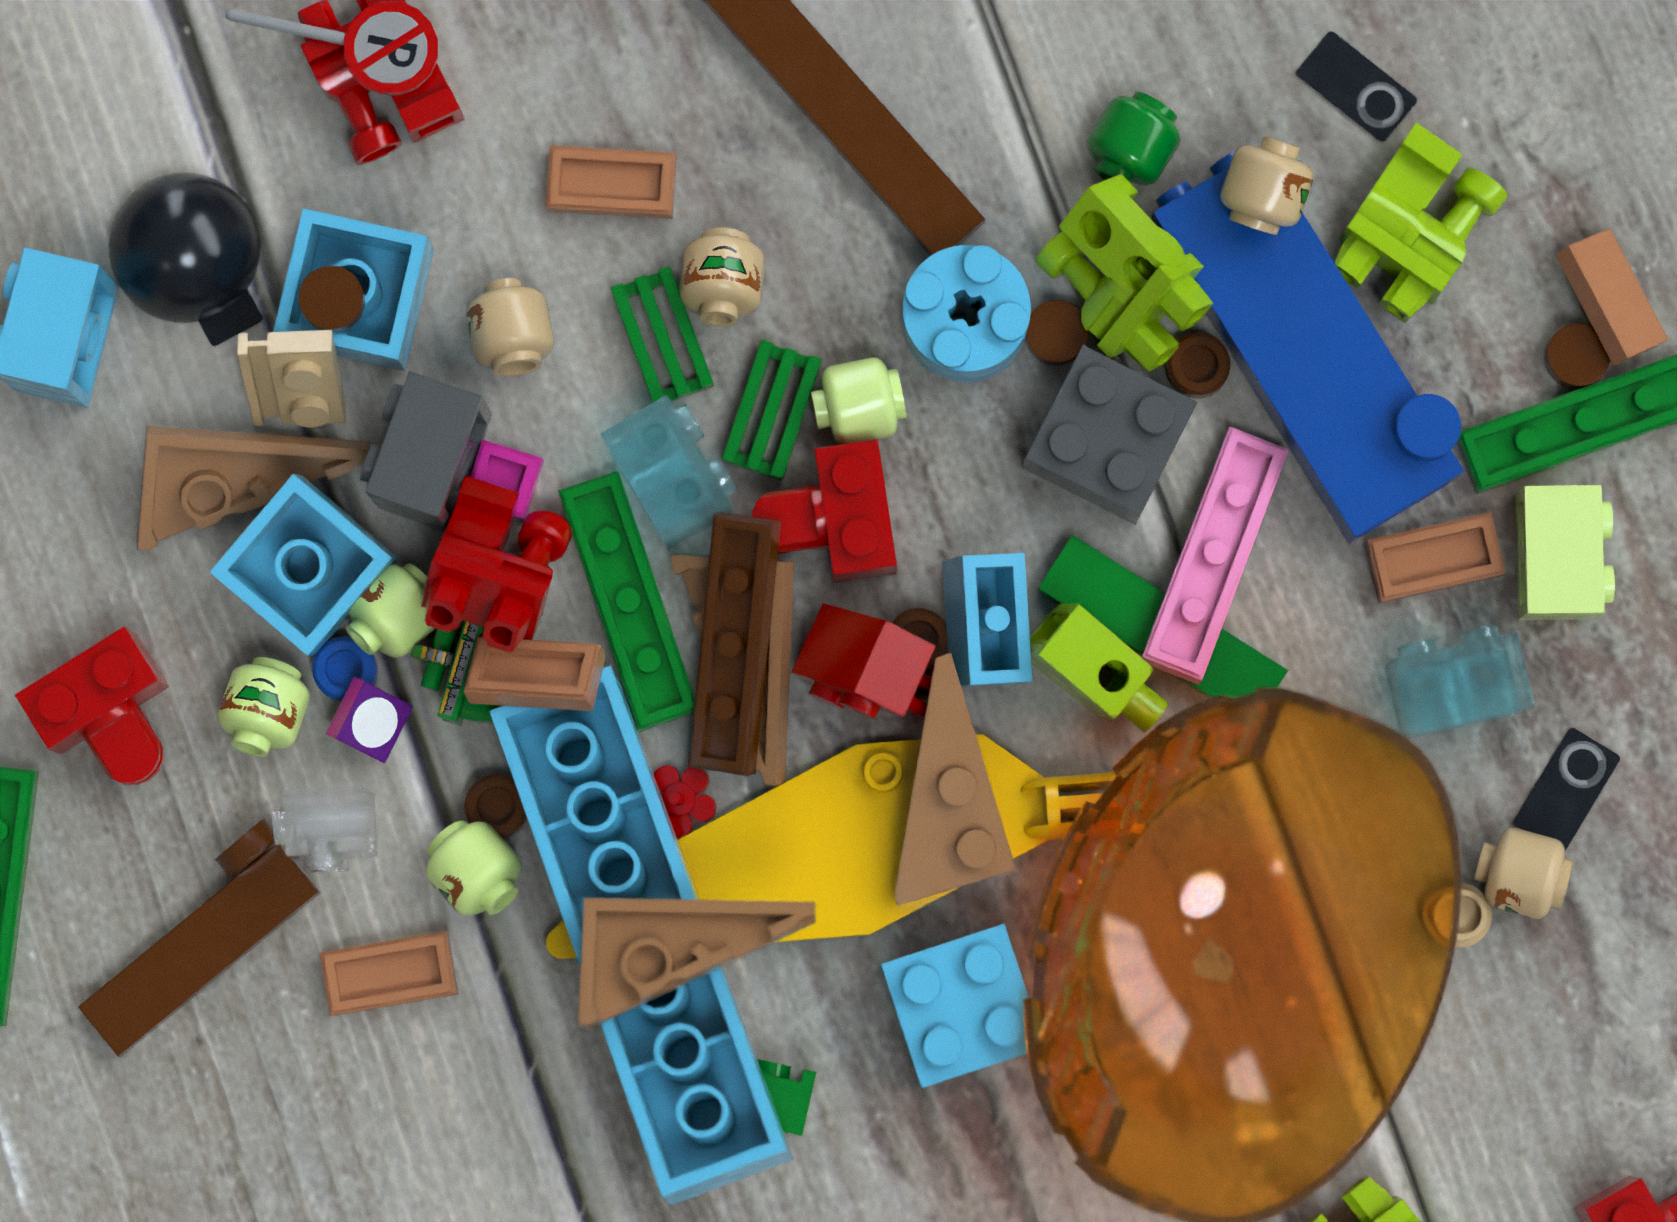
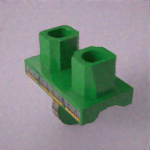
[410,621,501,726]

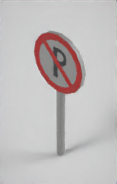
[225,1,438,95]

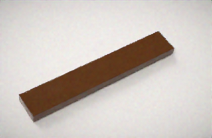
[703,0,985,256]

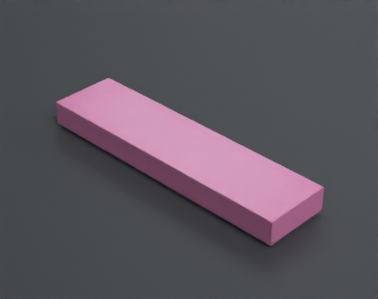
[1141,427,1289,685]

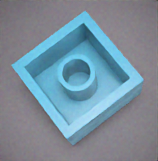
[273,208,434,371]
[0,247,119,408]
[210,474,399,656]
[881,924,1045,1088]

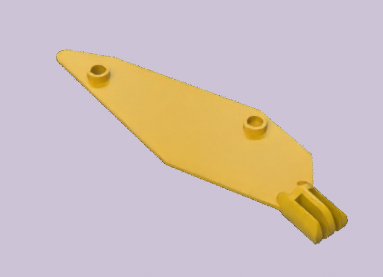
[546,734,1127,959]

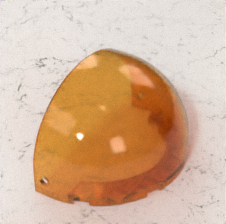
[1023,688,1461,1222]

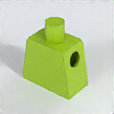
[1030,604,1168,732]

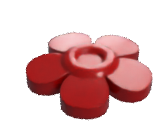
[654,765,717,837]

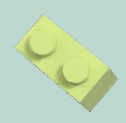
[1515,485,1615,620]

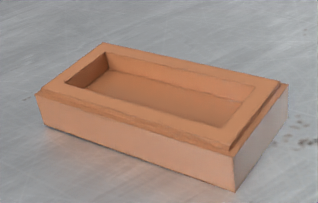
[546,146,677,219]
[1555,228,1669,366]
[1365,512,1506,604]
[464,637,606,711]
[320,931,459,1016]

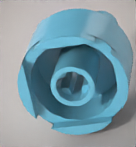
[902,245,1031,383]

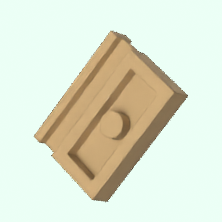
[238,330,346,428]

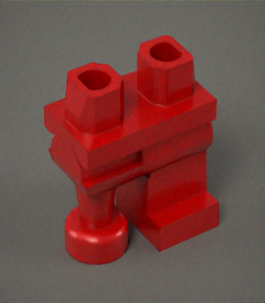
[297,0,465,165]
[421,475,572,653]

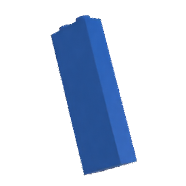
[1151,150,1464,544]

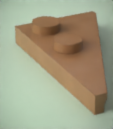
[137,426,371,551]
[671,553,794,786]
[894,652,1016,906]
[578,898,816,1028]

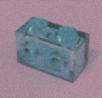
[601,395,737,550]
[1384,625,1535,740]

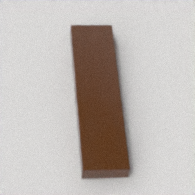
[688,512,781,776]
[78,843,320,1057]

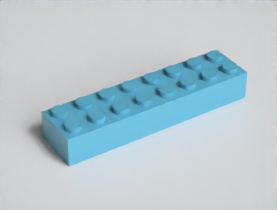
[489,666,793,1205]

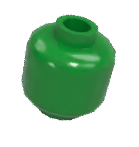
[1087,91,1181,186]

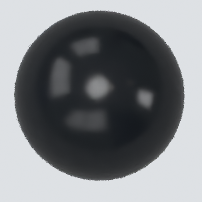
[109,173,260,323]

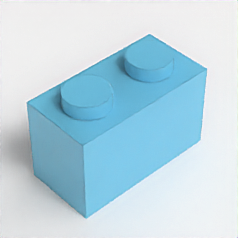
[942,553,1032,688]

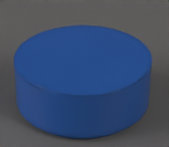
[1394,394,1461,461]
[312,637,378,702]

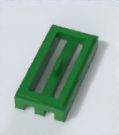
[610,266,714,408]
[722,340,822,481]

